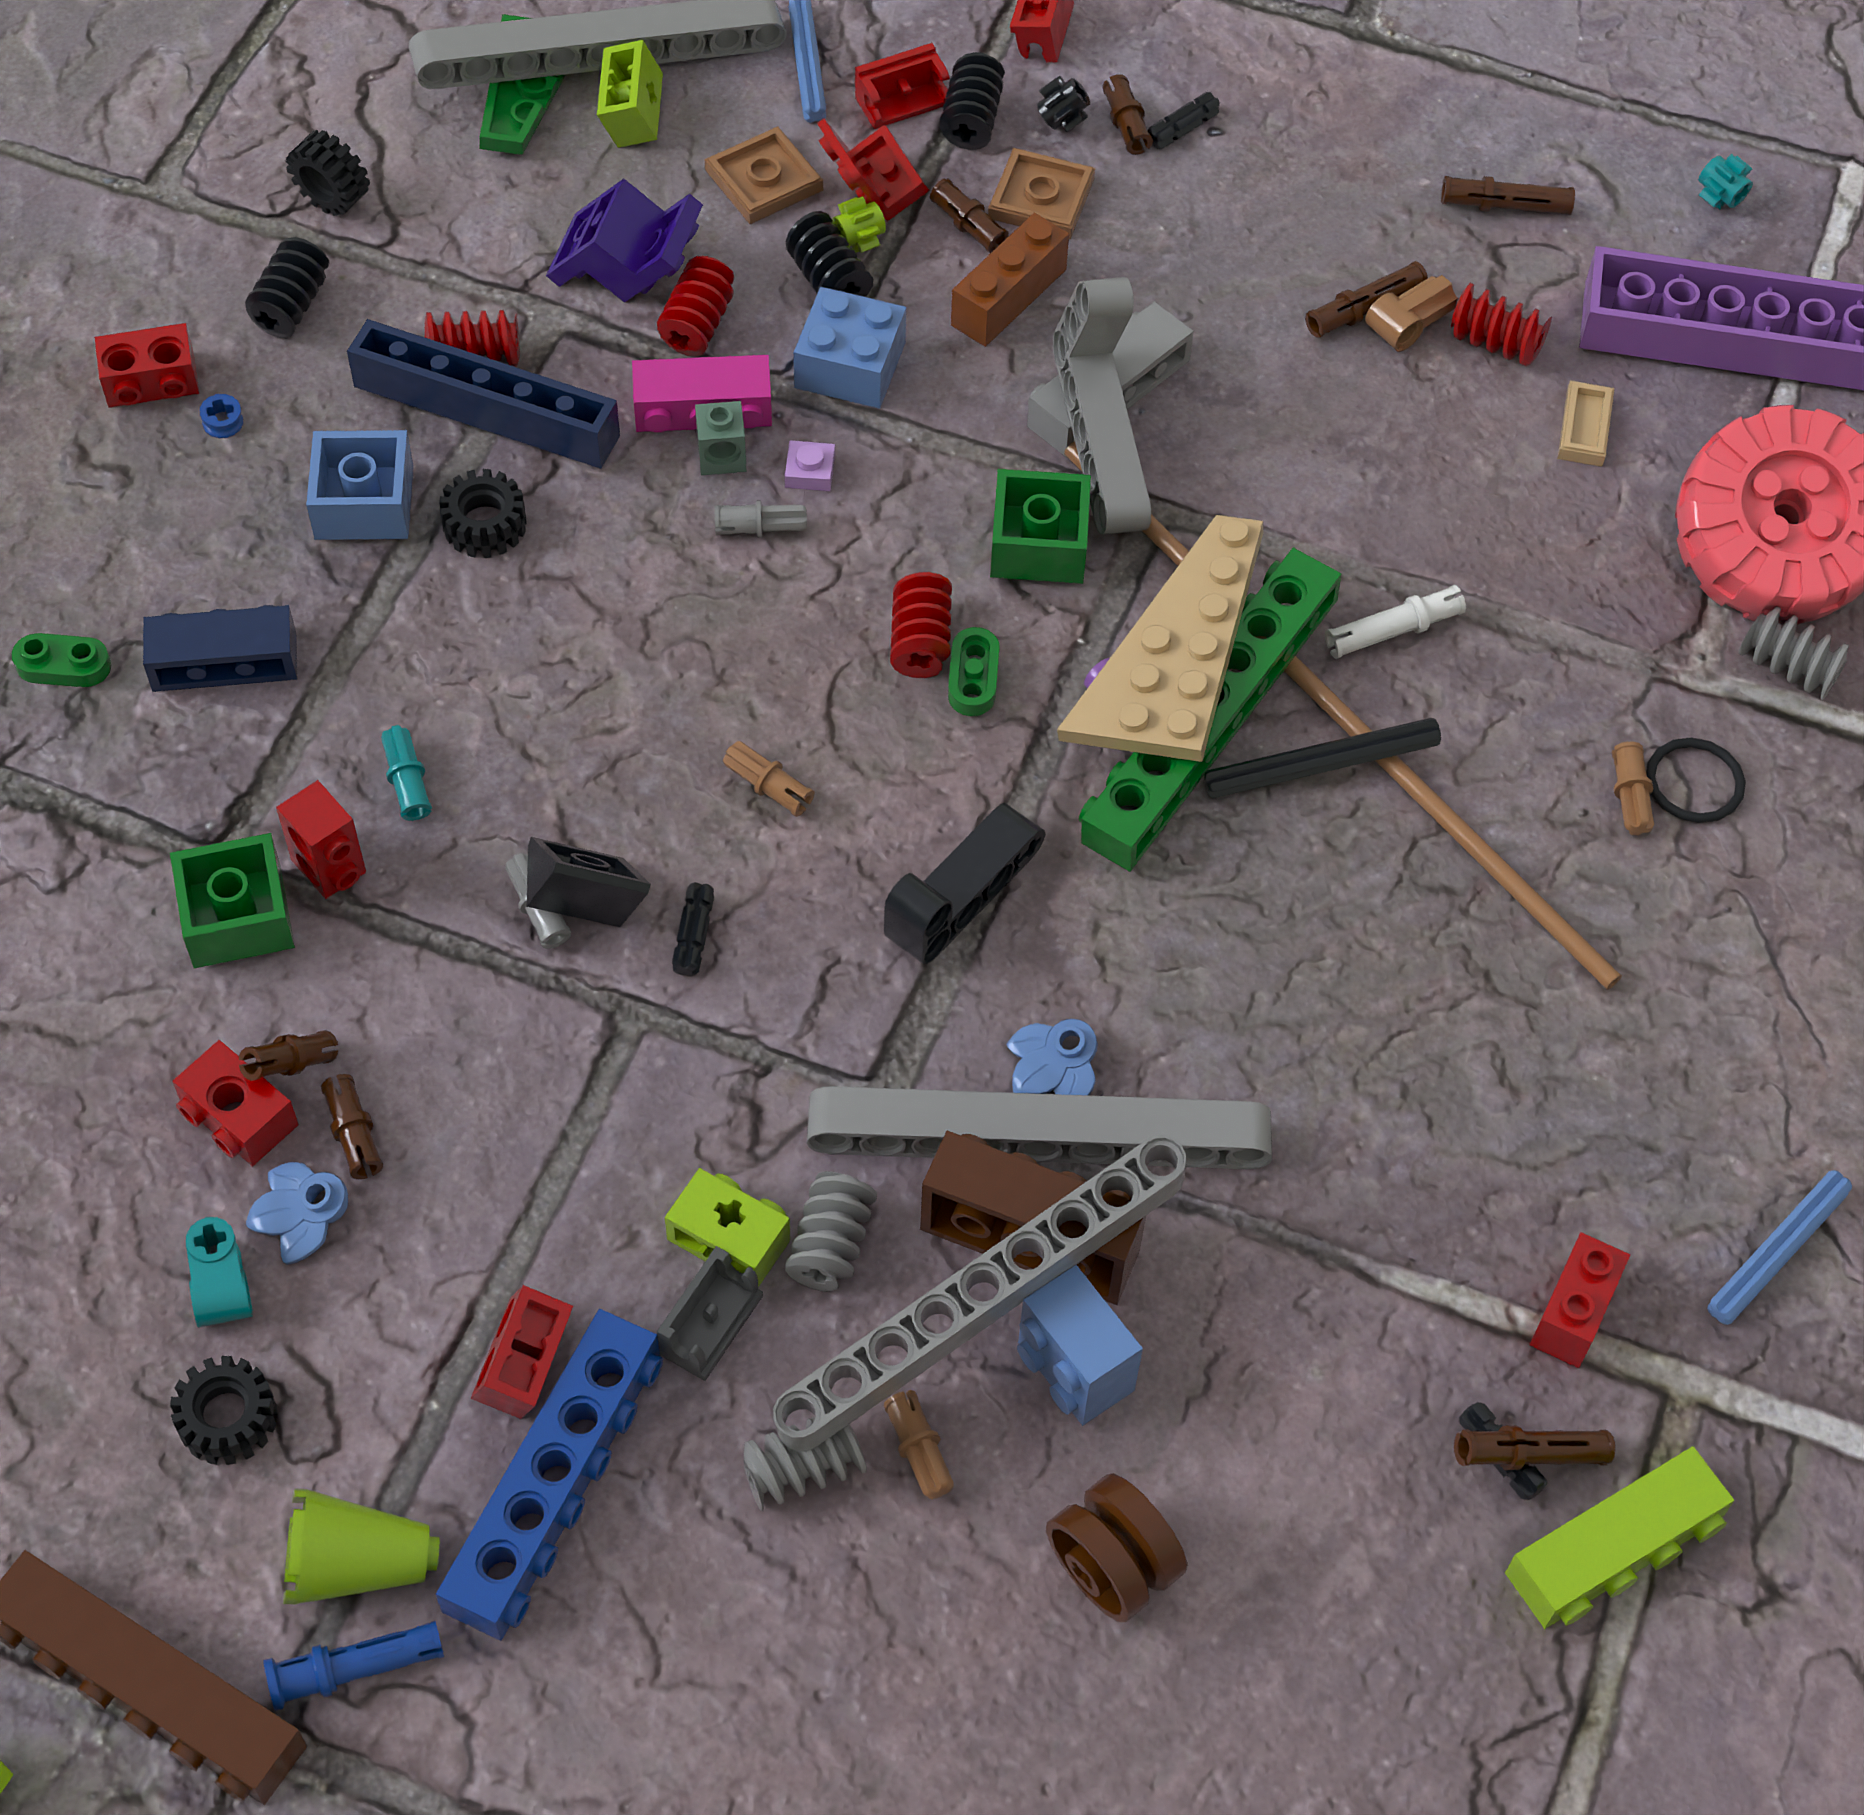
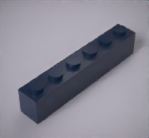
[347,319,620,469]

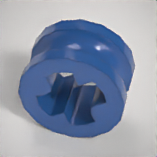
[200,394,243,438]

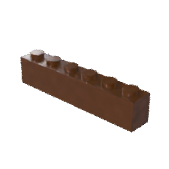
[0,1550,307,1806]

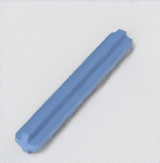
[788,0,826,123]
[1707,1170,1852,1325]

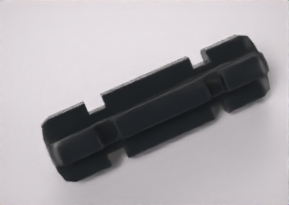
[1148,92,1220,149]
[672,882,714,976]
[1459,1402,1547,1500]

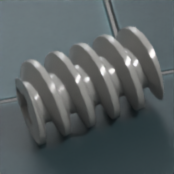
[1738,606,1849,700]
[786,1171,877,1292]
[743,1417,867,1511]

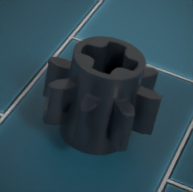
[1037,76,1090,132]

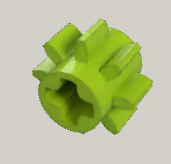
[832,196,886,253]

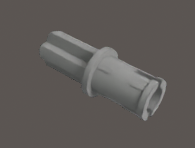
[714,500,807,538]
[505,853,571,949]

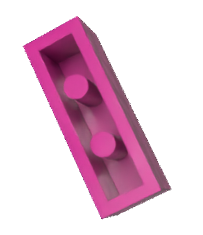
[632,355,772,432]

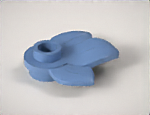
[1006,1019,1098,1096]
[246,1162,348,1265]

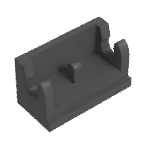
[657,1246,763,1381]

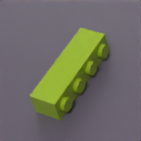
[1505,1446,1735,1629]

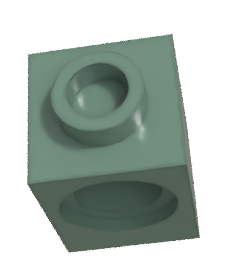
[695,401,747,475]

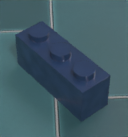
[143,605,297,692]

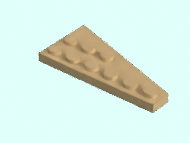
[1057,515,1263,762]

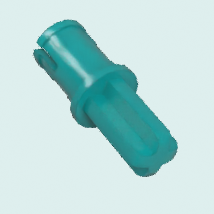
[381,725,432,821]

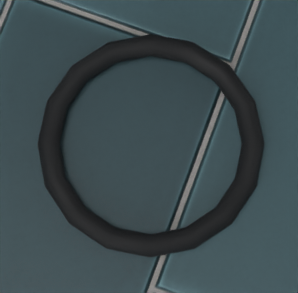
[1646,737,1746,823]

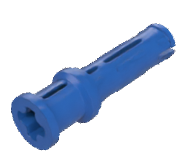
[263,1621,444,1711]

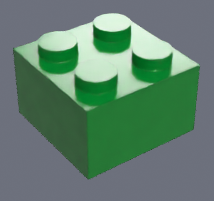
[990,469,1091,584]
[170,833,295,969]

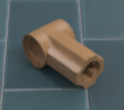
[1365,275,1458,352]

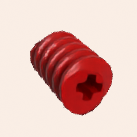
[657,256,734,357]
[1451,283,1552,367]
[425,310,520,367]
[890,572,952,678]

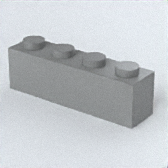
[1027,301,1194,457]

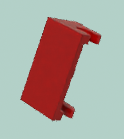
[1009,0,1074,63]
[855,43,950,129]

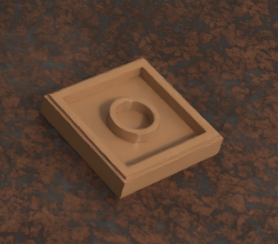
[705,126,823,224]
[988,148,1095,239]

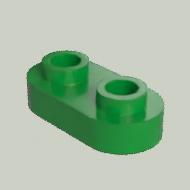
[948,627,1000,716]
[11,633,111,687]

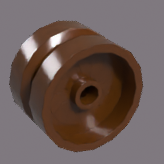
[1046,1473,1188,1622]

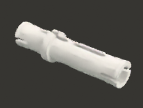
[1325,585,1466,659]

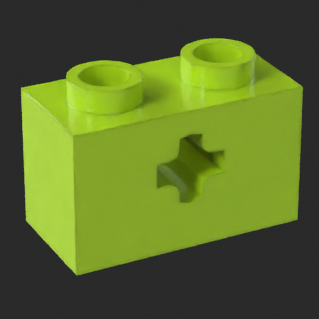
[597,40,663,148]
[664,1168,791,1287]

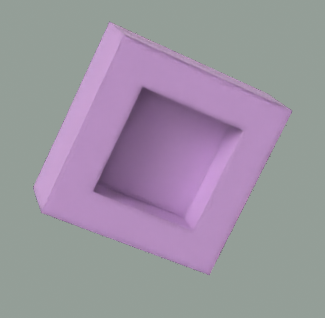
[785,440,835,491]

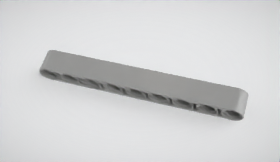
[408,0,787,89]
[807,1086,1272,1169]
[773,1135,1186,1451]

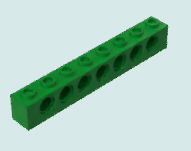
[1079,548,1342,872]

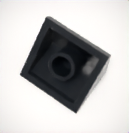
[526,837,651,927]

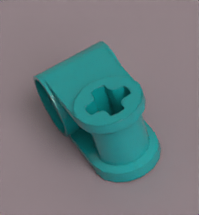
[186,1217,253,1328]

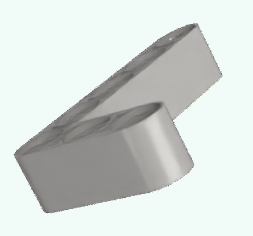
[1053,277,1151,535]

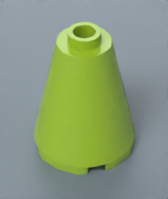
[283,1488,440,1605]

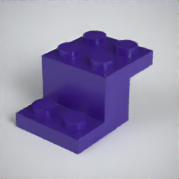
[546,178,703,302]

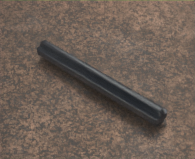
[1204,718,1441,798]

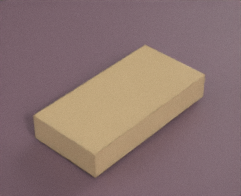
[1557,380,1615,467]

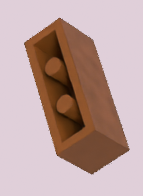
[951,212,1069,347]

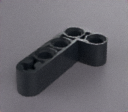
[884,803,1046,965]

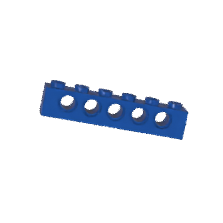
[436,1308,663,1641]

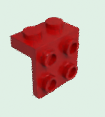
[817,118,930,222]

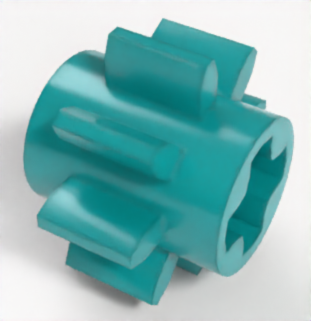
[1698,154,1753,210]

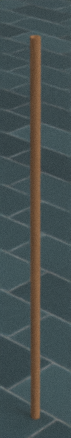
[1064,441,1622,990]

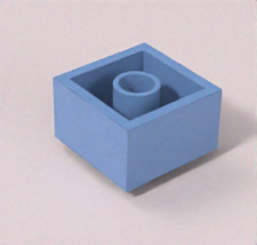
[793,287,906,409]
[306,430,414,540]
[1017,1265,1143,1426]

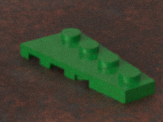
[479,14,566,155]

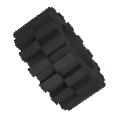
[285,130,370,216]
[439,469,527,558]
[170,1356,278,1465]

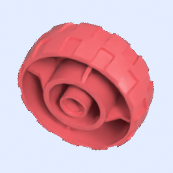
[1675,405,1864,624]

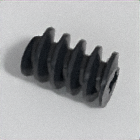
[940,52,1005,150]
[786,211,873,297]
[245,237,330,339]

